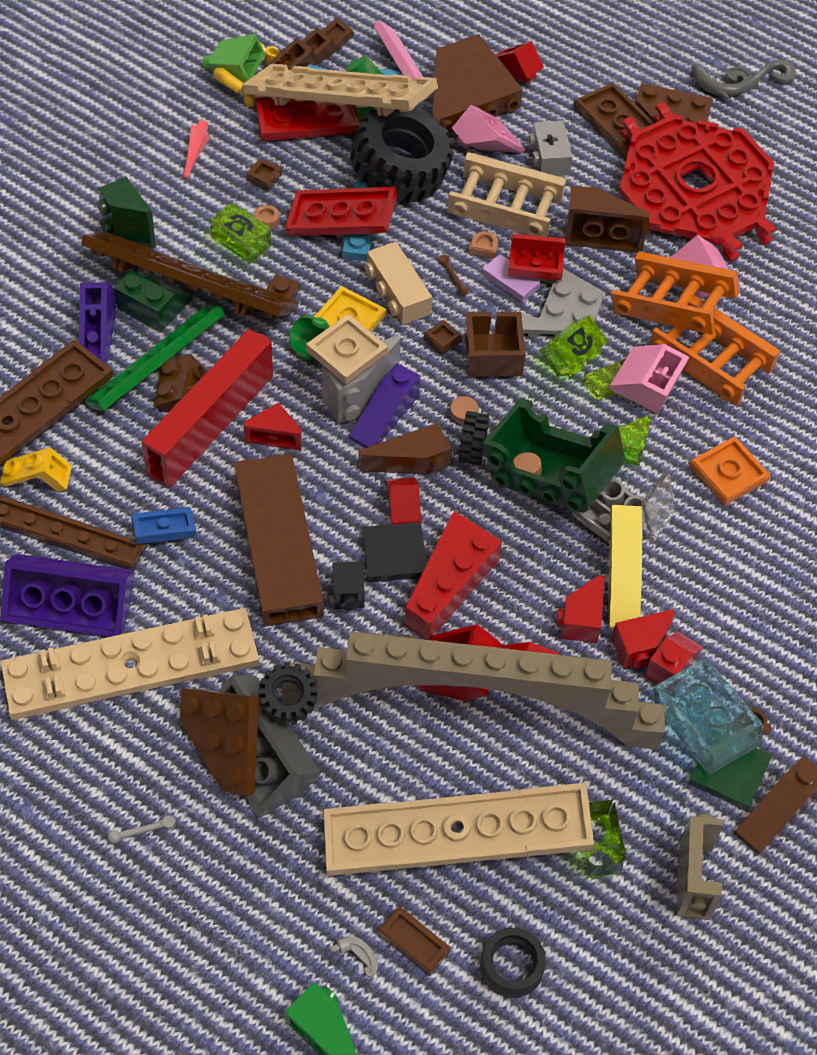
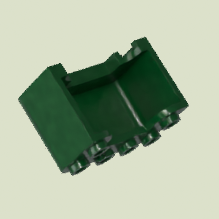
[483,398,625,513]

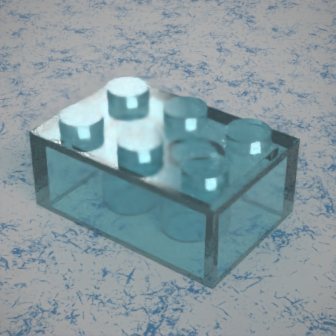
[654,657,763,775]

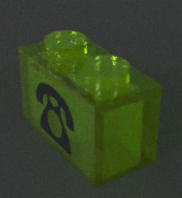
[210,202,272,264]
[540,315,608,377]

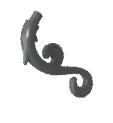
[691,60,797,99]

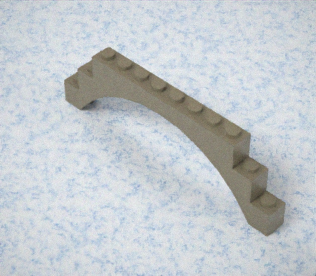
[282,631,665,750]

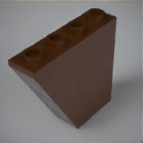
[433,34,523,134]

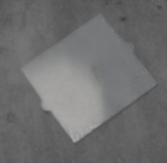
[642,472,676,542]

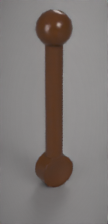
[439,254,469,296]

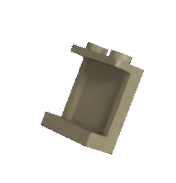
[676,814,723,920]

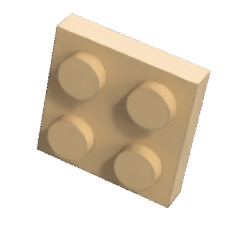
[306,314,388,384]

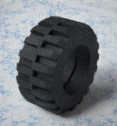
[350,106,454,203]

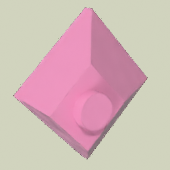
[452,105,526,153]

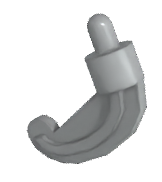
[330,936,378,977]

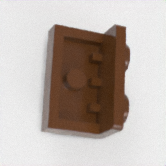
[154,353,206,412]

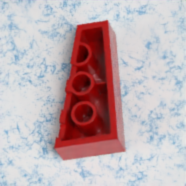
[405,511,502,640]

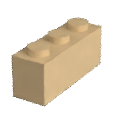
[365,241,432,325]

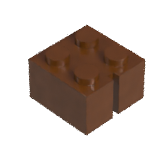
[464,312,526,377]

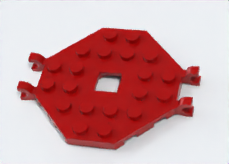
[619,101,777,262]

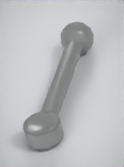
[107,815,176,843]

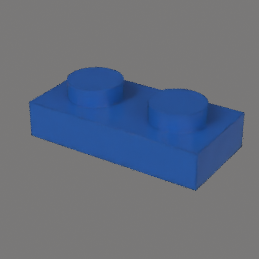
[131,507,196,544]

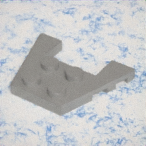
[512,268,605,338]

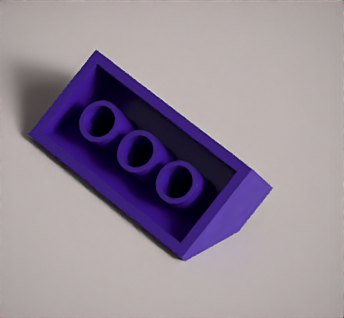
[0,554,135,637]

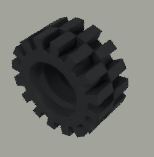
[458,411,490,465]
[259,662,317,725]

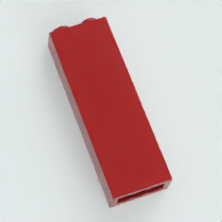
[141,329,273,489]

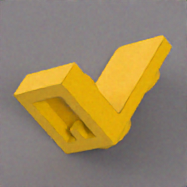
[0,447,72,492]

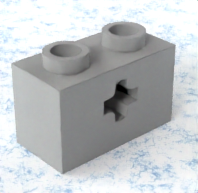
[528,121,572,176]

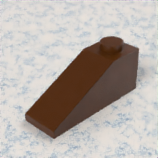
[358,423,452,474]
[735,756,817,855]

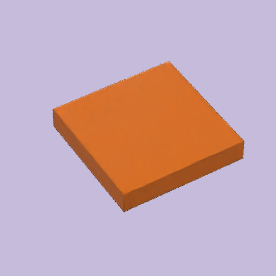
[689,436,771,506]

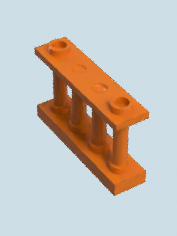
[611,251,740,335]
[649,295,781,406]

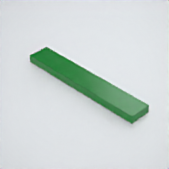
[86,306,225,411]

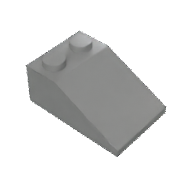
[322,335,400,424]

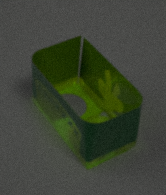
[582,800,626,878]

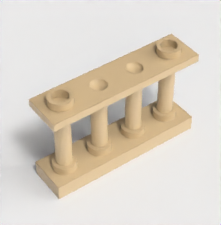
[447,152,566,237]

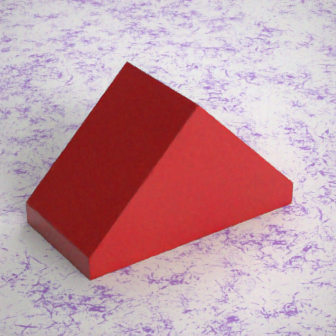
[244,403,302,451]
[386,477,421,524]

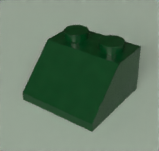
[97,177,156,248]
[114,271,193,333]

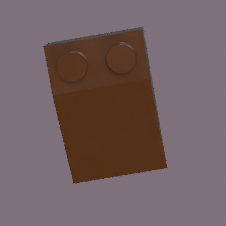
[564,185,650,253]

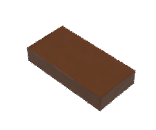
[377,906,452,977]

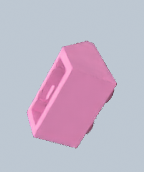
[609,344,689,414]

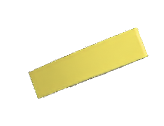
[608,505,642,629]

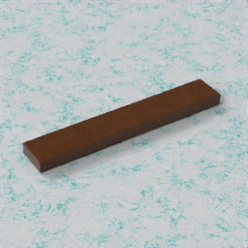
[0,495,146,570]

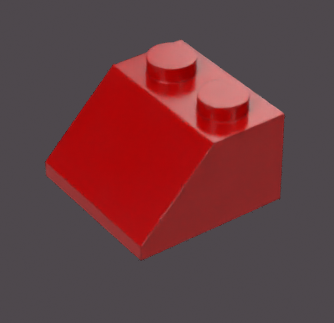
[418,624,501,701]

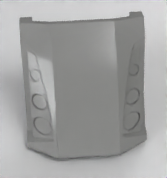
[573,478,656,543]

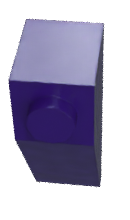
[79,282,116,365]
[349,363,421,448]

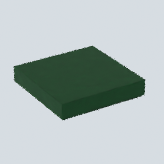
[688,728,773,811]

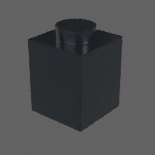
[332,561,365,611]

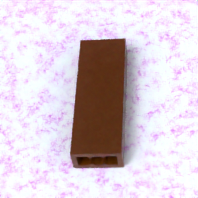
[234,454,324,627]

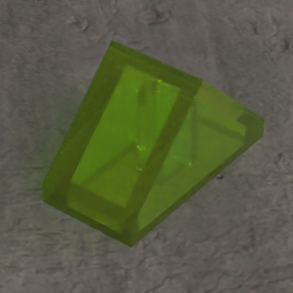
[619,415,651,467]

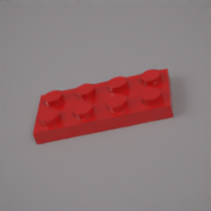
[256,97,361,141]
[285,187,398,236]

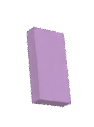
[482,254,540,303]

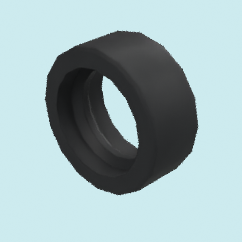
[480,927,546,998]

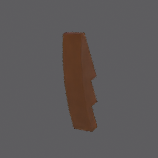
[262,17,355,70]

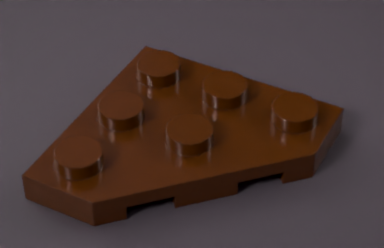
[635,83,713,123]
[180,688,259,795]

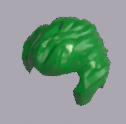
[289,315,330,361]

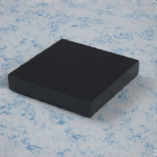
[362,522,427,582]

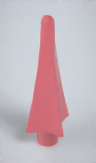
[183,120,210,179]

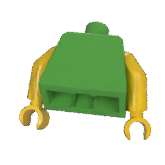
[202,34,279,107]

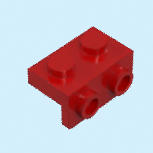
[508,234,566,281]

